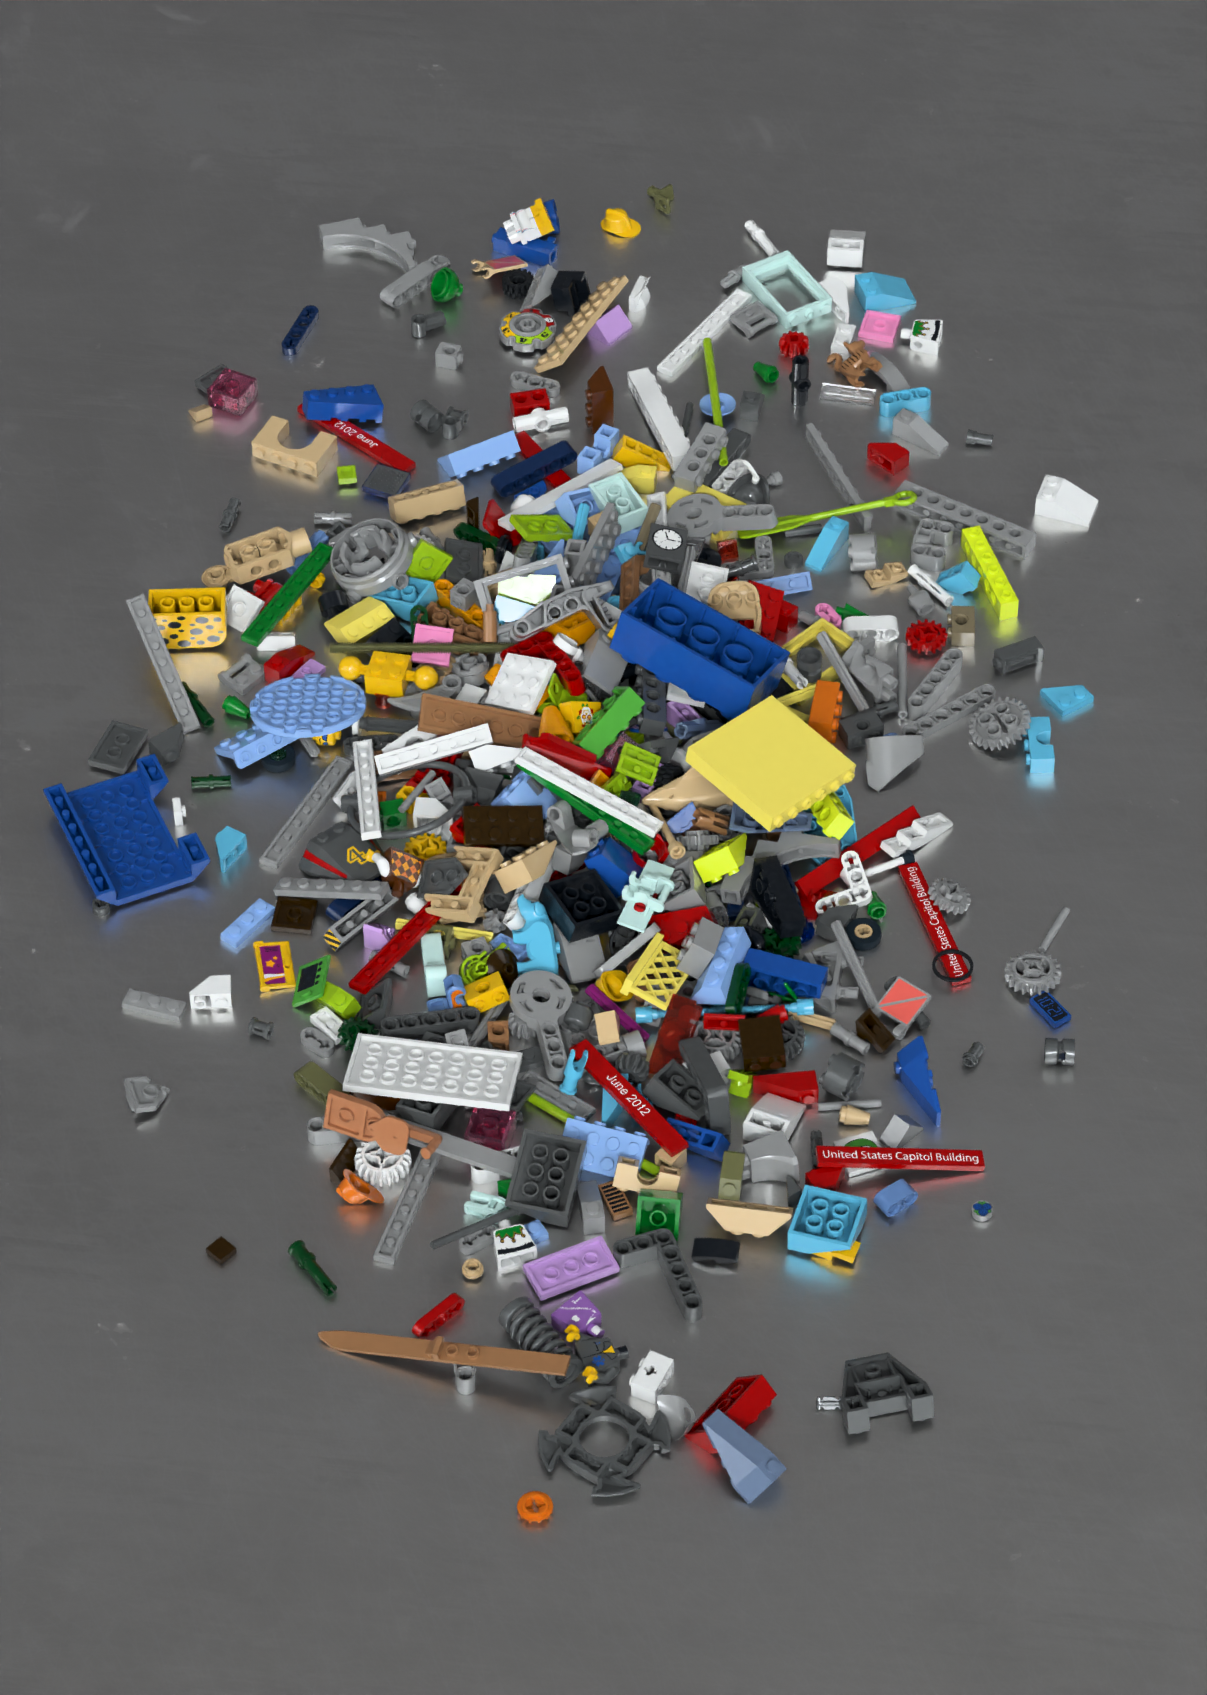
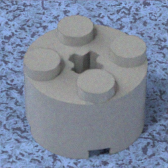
[848,533,878,572]

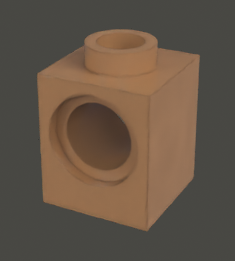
[487,1021,509,1051]

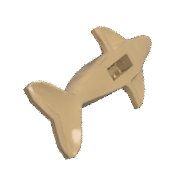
[642,767,733,812]

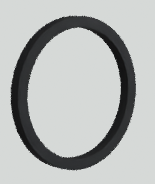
[932,949,973,982]

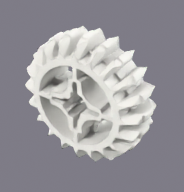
[354,1141,412,1187]

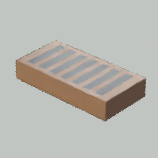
[598,1181,633,1221]

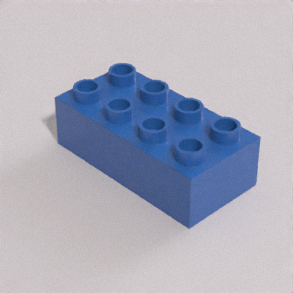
[610,578,790,720]

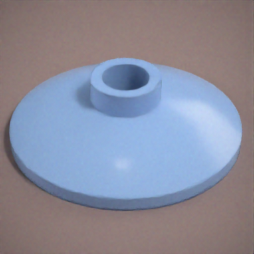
[699,393,736,416]

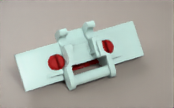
[617,859,675,933]

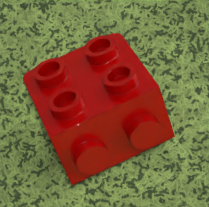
[482,499,522,546]

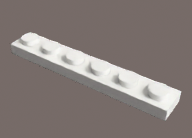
[374,723,493,776]

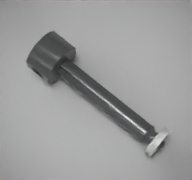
[352,715,474,750]

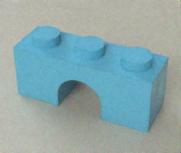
[1022,717,1055,773]

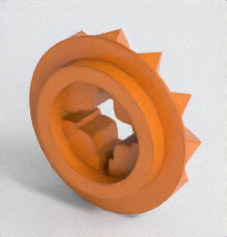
[517,1491,553,1524]

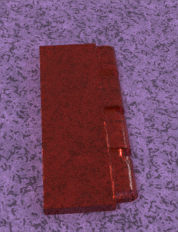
[649,994,703,1075]

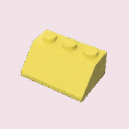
[324,596,396,654]

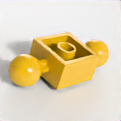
[338,651,438,698]

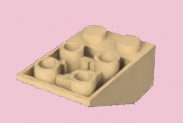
[494,840,557,894]

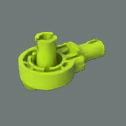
[459,942,510,986]

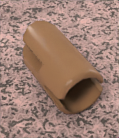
[692,807,730,836]

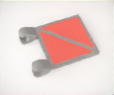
[871,976,932,1041]

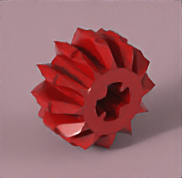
[779,330,809,360]

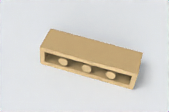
[388,479,466,524]

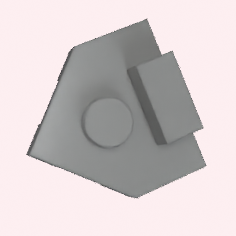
[124,1076,170,1113]

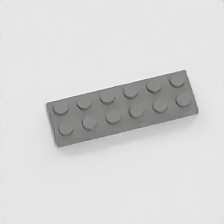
[572,502,621,588]

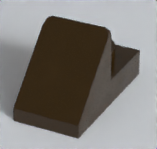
[855,1008,895,1054]

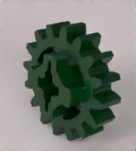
[762,927,802,959]
[337,1017,380,1054]

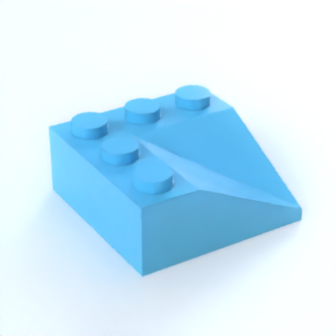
[787,1185,867,1254]

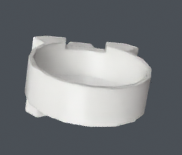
[553,632,584,663]

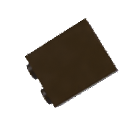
[738,1015,786,1072]

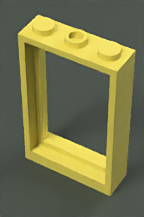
[781,618,855,706]

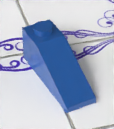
[667,1117,731,1162]

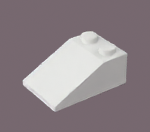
[1035,474,1099,527]

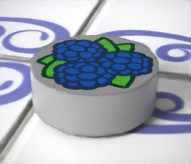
[971,1200,993,1222]

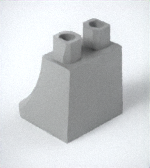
[741,1130,800,1184]

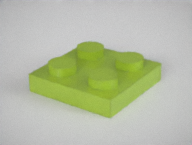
[405,538,453,583]

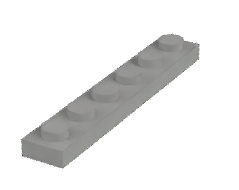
[273,877,390,900]

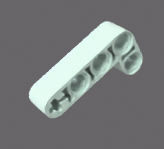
[420,932,447,998]

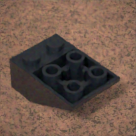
[365,617,420,668]

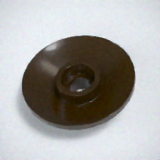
[486,949,520,989]

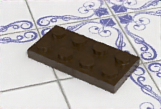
[462,806,545,847]

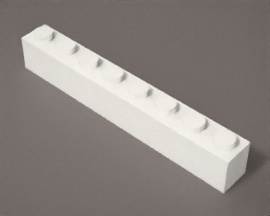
[627,367,691,471]

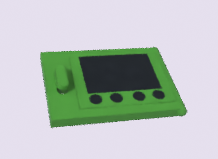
[292,955,331,1008]

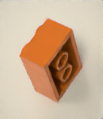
[808,680,843,744]

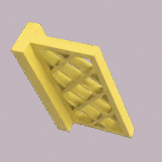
[620,932,689,1011]

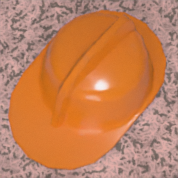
[336,1169,384,1204]

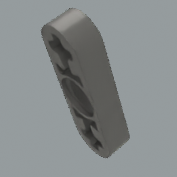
[343,734,399,756]

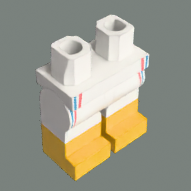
[503,198,555,245]

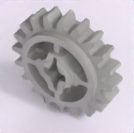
[1004,950,1061,996]

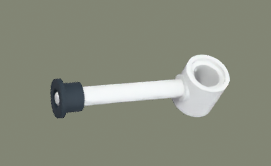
[840,850,915,889]

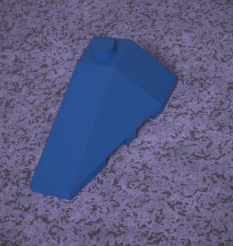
[894,1036,941,1126]

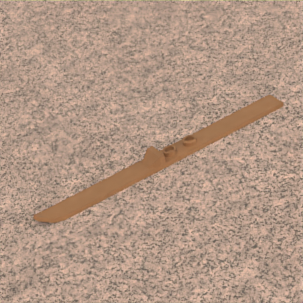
[318,1330,571,1376]

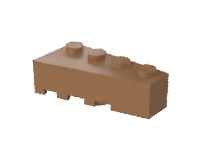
[414,601,489,656]

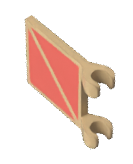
[471,255,528,279]

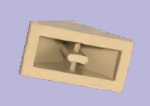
[594,1010,620,1045]

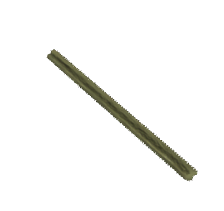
[330,642,517,654]

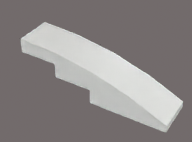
[880,812,953,858]

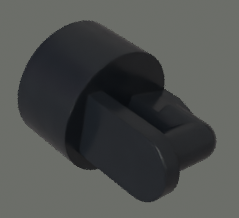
[317,590,349,621]

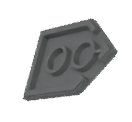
[417,857,469,899]

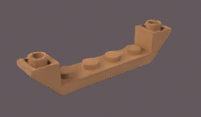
[619,555,650,611]

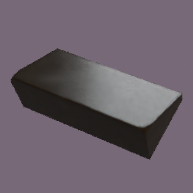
[466,497,480,529]
[329,1139,358,1185]

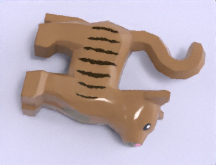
[827,340,883,391]

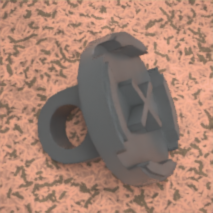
[745,986,782,1019]

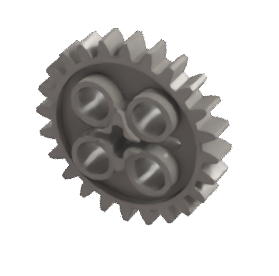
[968,697,1032,751]

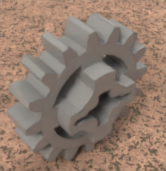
[675,830,719,851]
[928,878,971,915]

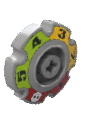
[499,308,556,352]

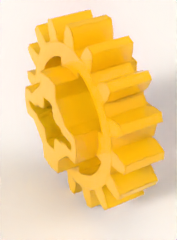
[404,833,447,864]

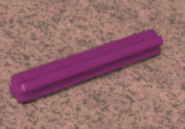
[585,984,650,1043]

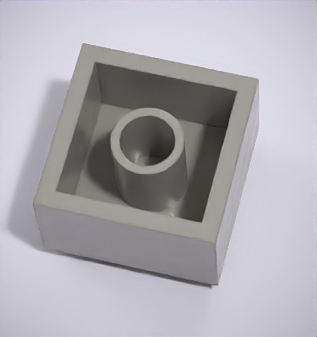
[676,917,724,979]

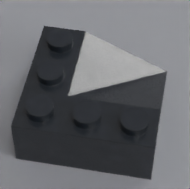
[538,869,623,943]

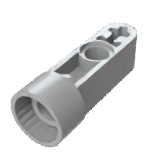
[567,1030,647,1076]

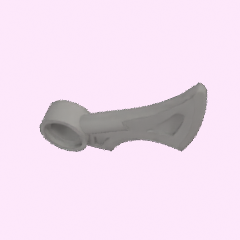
[387,674,462,713]

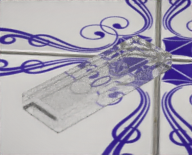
[820,383,876,406]

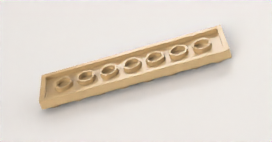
[534,275,629,373]

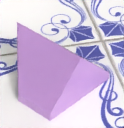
[363,923,395,951]

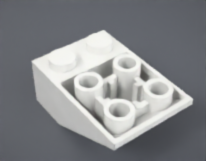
[827,229,866,268]
[469,745,522,774]
[743,1092,806,1142]

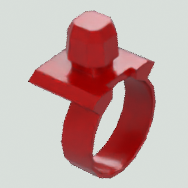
[632,833,669,868]

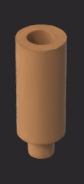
[483,604,497,643]

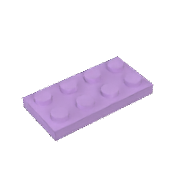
[523,1236,619,1301]

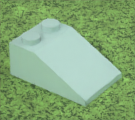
[588,472,648,534]

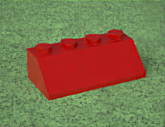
[684,1374,777,1454]

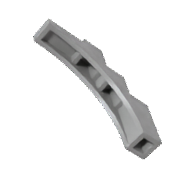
[319,217,418,273]
[720,831,841,905]

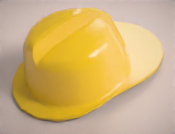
[601,208,641,238]
[595,970,633,1002]

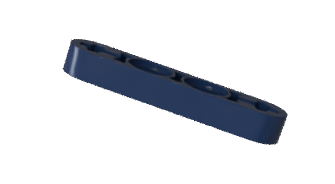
[282,305,319,356]

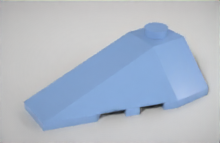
[555,487,600,526]

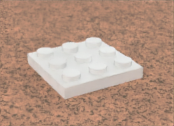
[484,653,557,715]

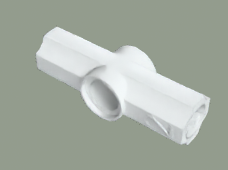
[512,407,569,433]

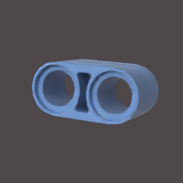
[873,1179,918,1217]

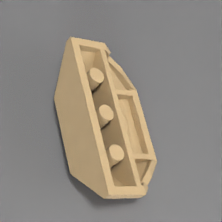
[706,1197,794,1238]

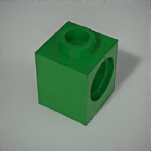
[379,798,407,830]

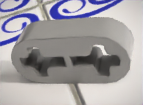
[300,1027,335,1058]
[459,1225,496,1255]

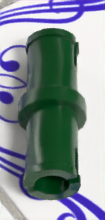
[191,774,231,790]

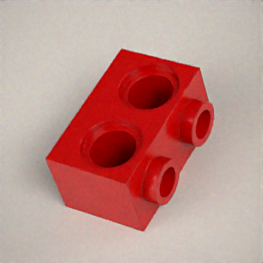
[510,388,550,417]

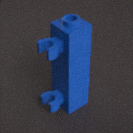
[491,227,557,266]

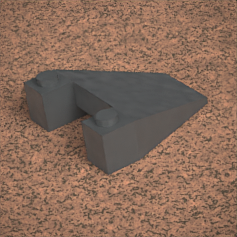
[841,1352,935,1435]

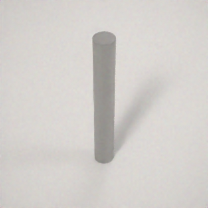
[398,770,436,813]
[1038,907,1070,953]
[818,1099,881,1111]

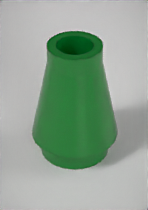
[753,361,779,383]
[222,695,250,720]
[867,891,887,920]

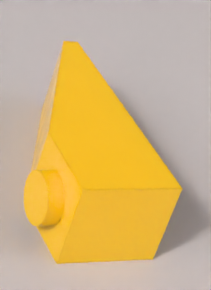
[612,435,671,472]

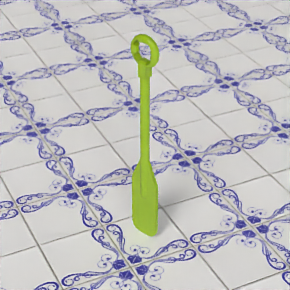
[737,491,917,539]

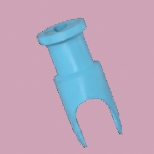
[559,1049,588,1095]

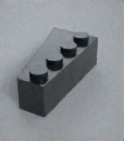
[749,855,806,939]

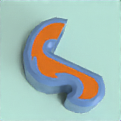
[426,974,466,1011]

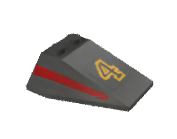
[298,821,383,881]

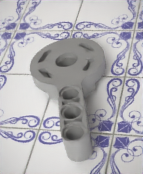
[667,494,778,540]
[509,970,572,1081]

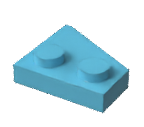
[1040,685,1094,717]

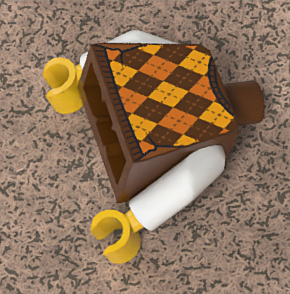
[365,846,424,898]

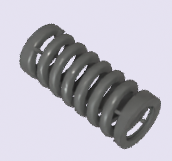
[498,1297,583,1389]

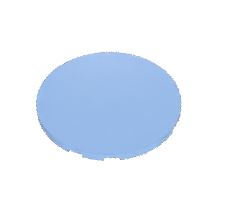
[249,674,367,738]

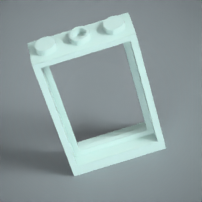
[742,250,832,329]

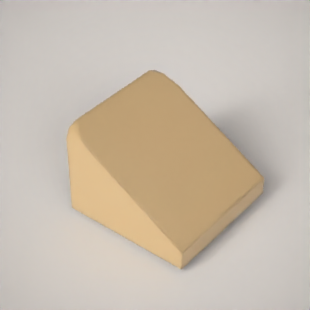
[188,404,213,422]

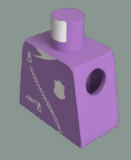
[551,1290,605,1338]

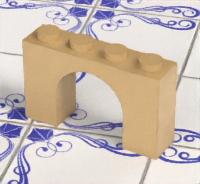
[251,415,338,477]

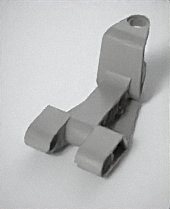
[508,580,619,643]

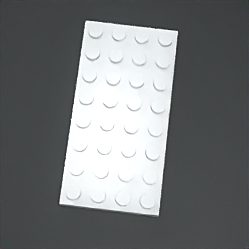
[343,1033,523,1111]

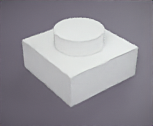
[172,797,186,826]

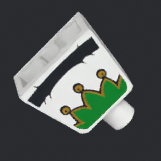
[901,320,943,356]
[493,1220,537,1271]

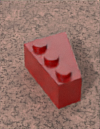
[648,905,718,954]

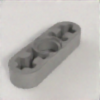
[510,371,560,397]

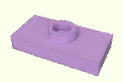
[290,658,326,679]

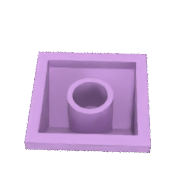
[587,304,632,346]

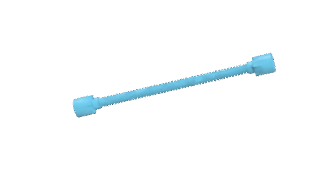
[635,998,814,1023]

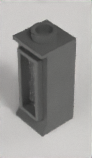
[992,636,1044,676]

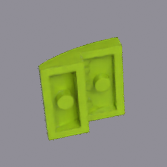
[615,742,661,786]

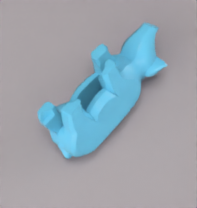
[512,894,561,976]

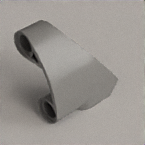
[865,735,925,792]
[547,800,609,856]

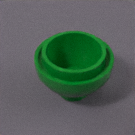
[431,267,463,303]

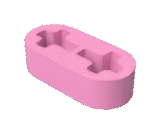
[815,603,842,630]

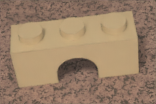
[612,1156,681,1194]

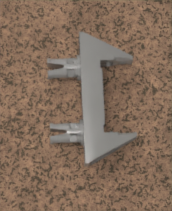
[808,941,864,1014]

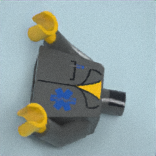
[565,1324,629,1387]

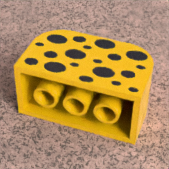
[148,587,227,649]

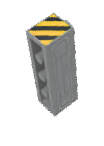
[322,889,399,952]

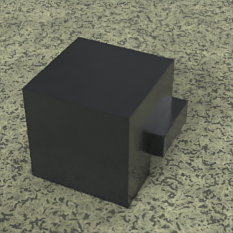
[550,271,591,316]

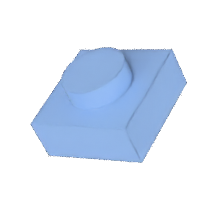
[523,1219,549,1245]

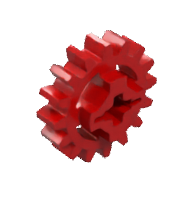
[906,619,947,655]

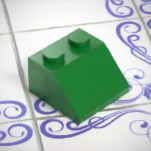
[635,1189,683,1241]

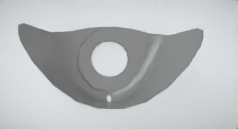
[657,1394,696,1440]

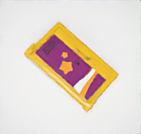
[253,941,296,992]

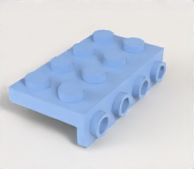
[214,724,299,769]
[562,1116,650,1178]

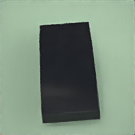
[691,1238,740,1264]

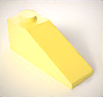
[618,465,657,495]

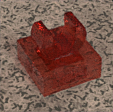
[716,538,739,561]

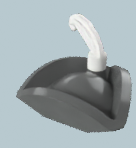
[727,460,770,505]

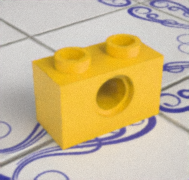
[464,971,510,1013]

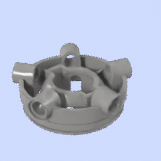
[330,518,418,605]

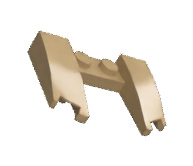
[424,846,504,923]

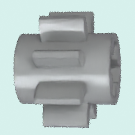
[483,908,506,935]

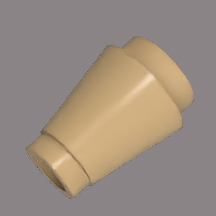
[838,1104,870,1125]

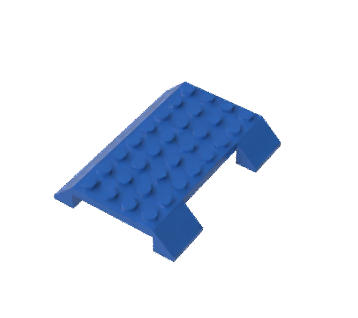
[43,754,210,906]

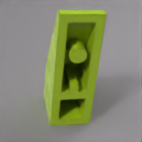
[315,981,362,1020]

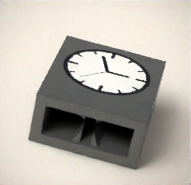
[643,523,688,575]

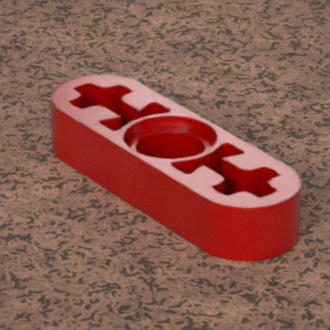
[412,1293,465,1339]

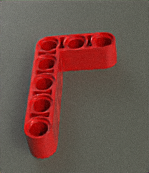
[500,631,586,696]

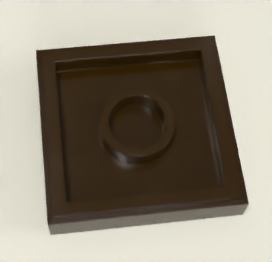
[271,897,318,935]

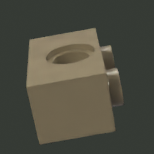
[947,606,975,647]

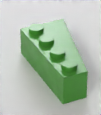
[572,686,645,760]

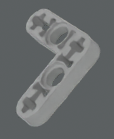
[720,535,774,581]

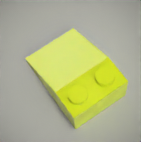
[693,833,747,884]

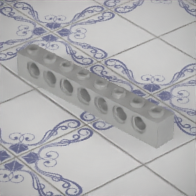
[894,480,1036,560]

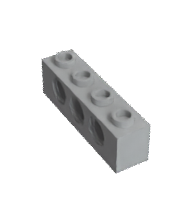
[673,422,728,493]

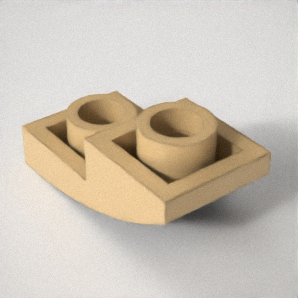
[864,562,908,588]

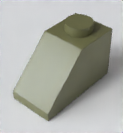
[718,1151,745,1201]

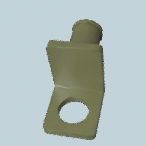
[647,184,674,214]

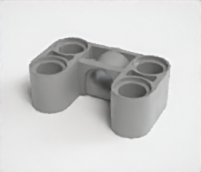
[910,518,954,572]

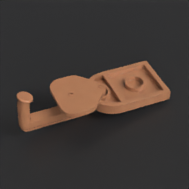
[323,1089,442,1159]

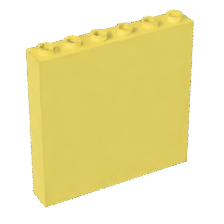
[685,695,856,832]

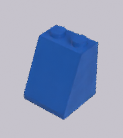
[584,837,644,898]

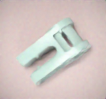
[464,1191,508,1224]

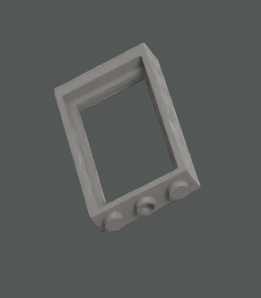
[473,554,576,636]

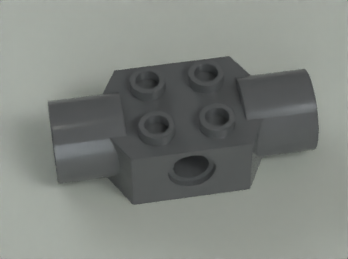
[483,846,530,912]

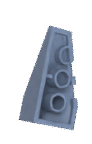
[728,802,813,833]
[702,1409,787,1504]

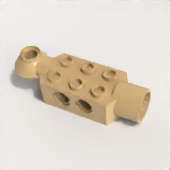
[201,526,312,588]

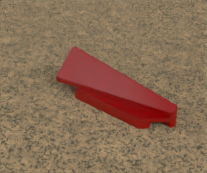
[522,733,612,781]

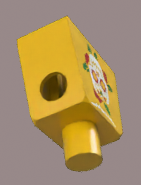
[559,701,601,737]

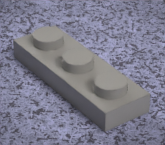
[122,988,187,1022]

